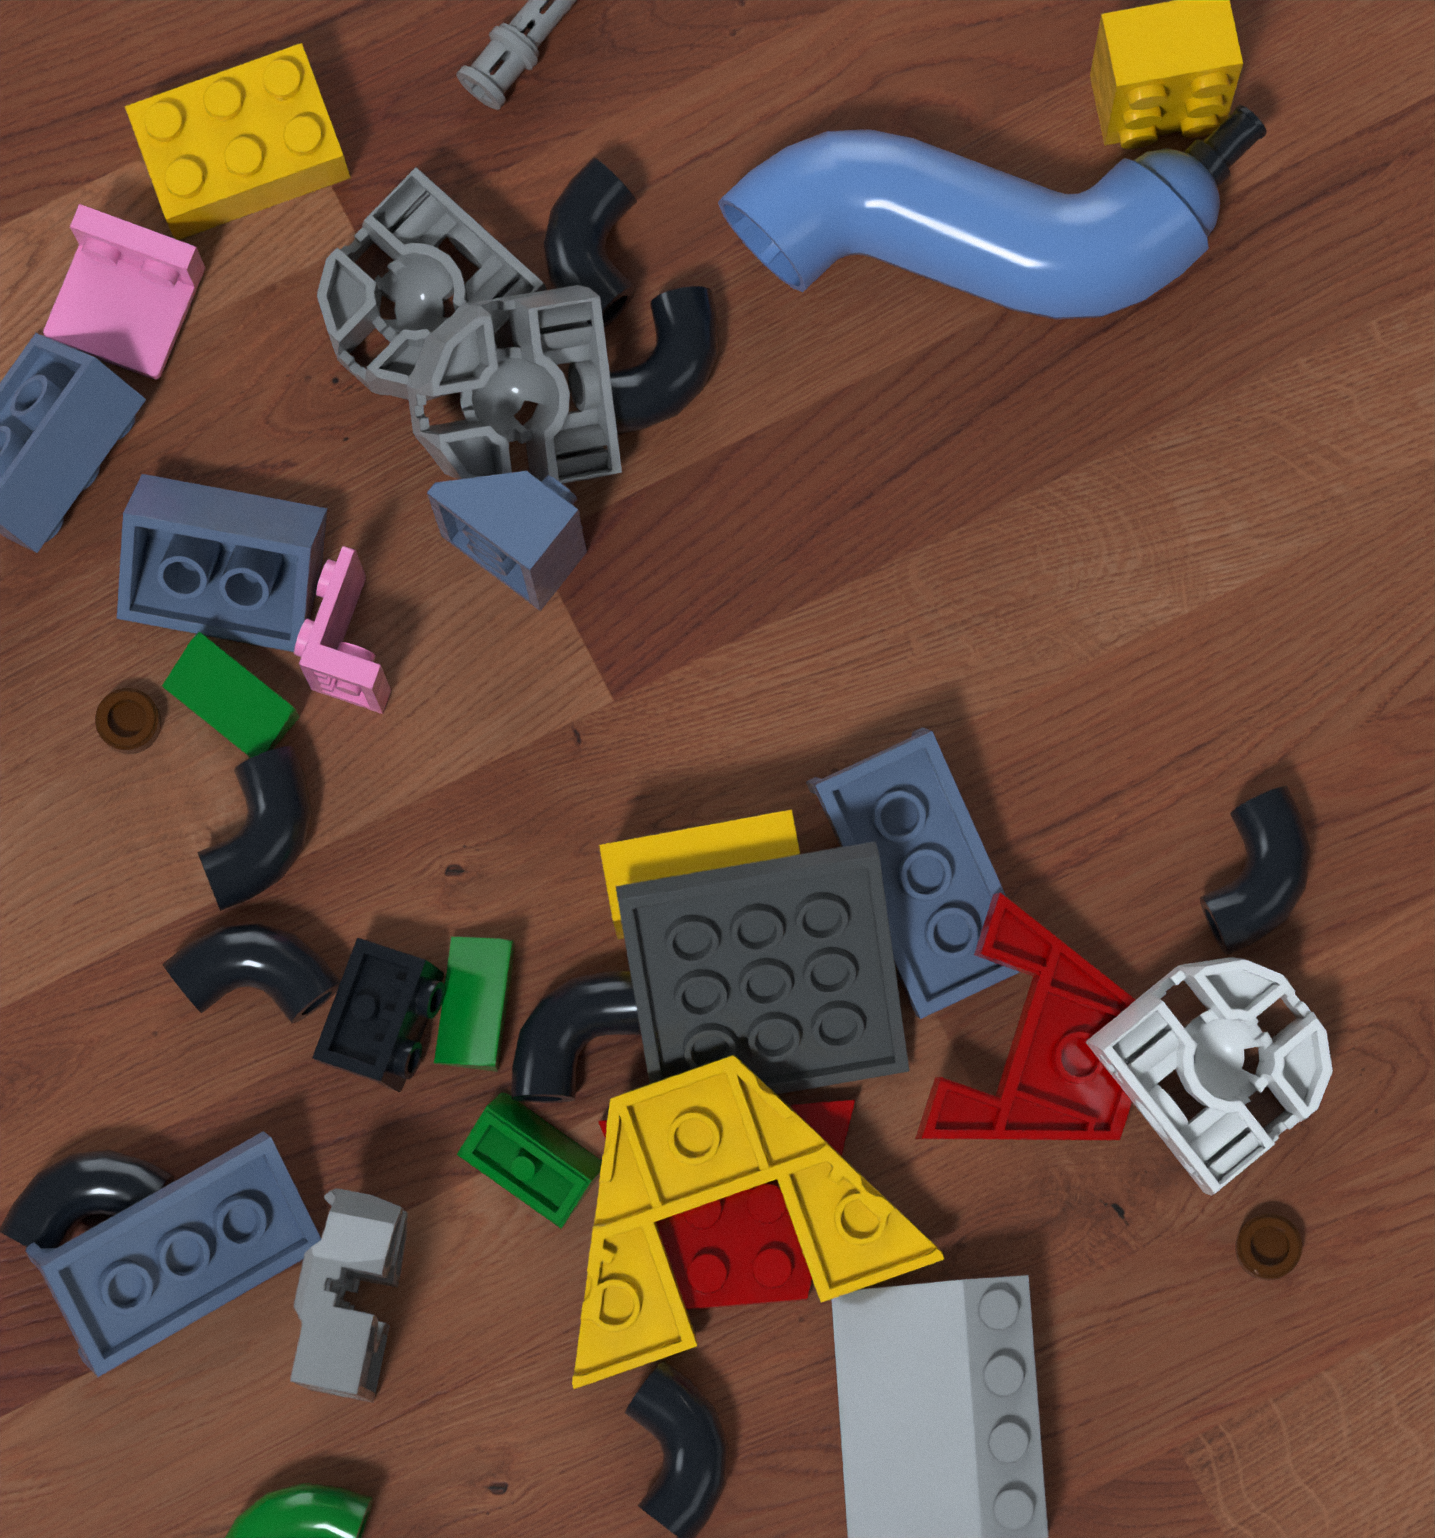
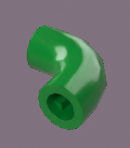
[225,1483,373,1538]

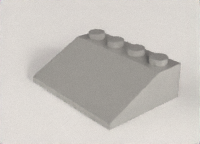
[831,1275,1048,1538]

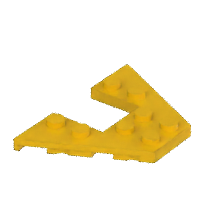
[572,1054,944,1389]

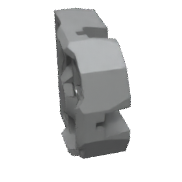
[317,167,547,401]
[407,285,622,484]
[290,1188,408,1403]

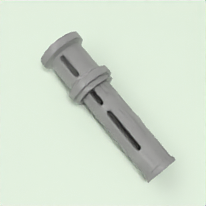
[456,0,577,110]

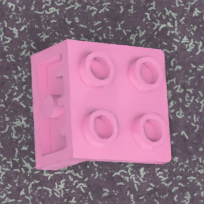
[43,204,205,379]
[294,546,391,714]

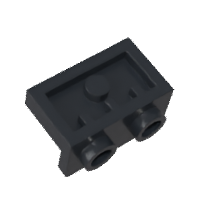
[312,938,445,1092]

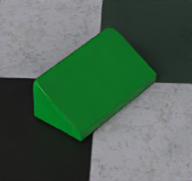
[162,631,300,758]
[434,936,515,1072]
[457,1092,602,1229]

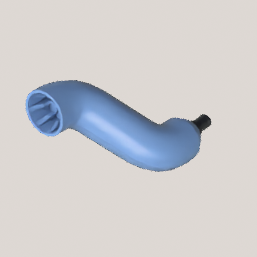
[718,105,1267,320]

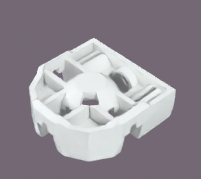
[1086,957,1333,1196]

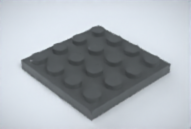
[615,841,909,1094]

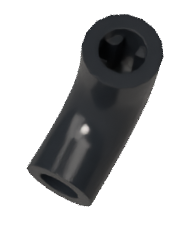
[543,158,637,327]
[610,286,718,435]
[197,746,312,911]
[1200,786,1311,955]
[162,923,341,1023]
[511,971,641,1103]
[0,1150,174,1248]
[625,1361,728,1538]

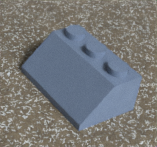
[0,333,146,553]
[427,471,587,611]
[117,474,327,652]

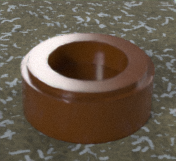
[95,688,161,754]
[1235,1214,1302,1280]

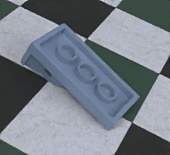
[806,728,1020,1019]
[25,1131,321,1377]

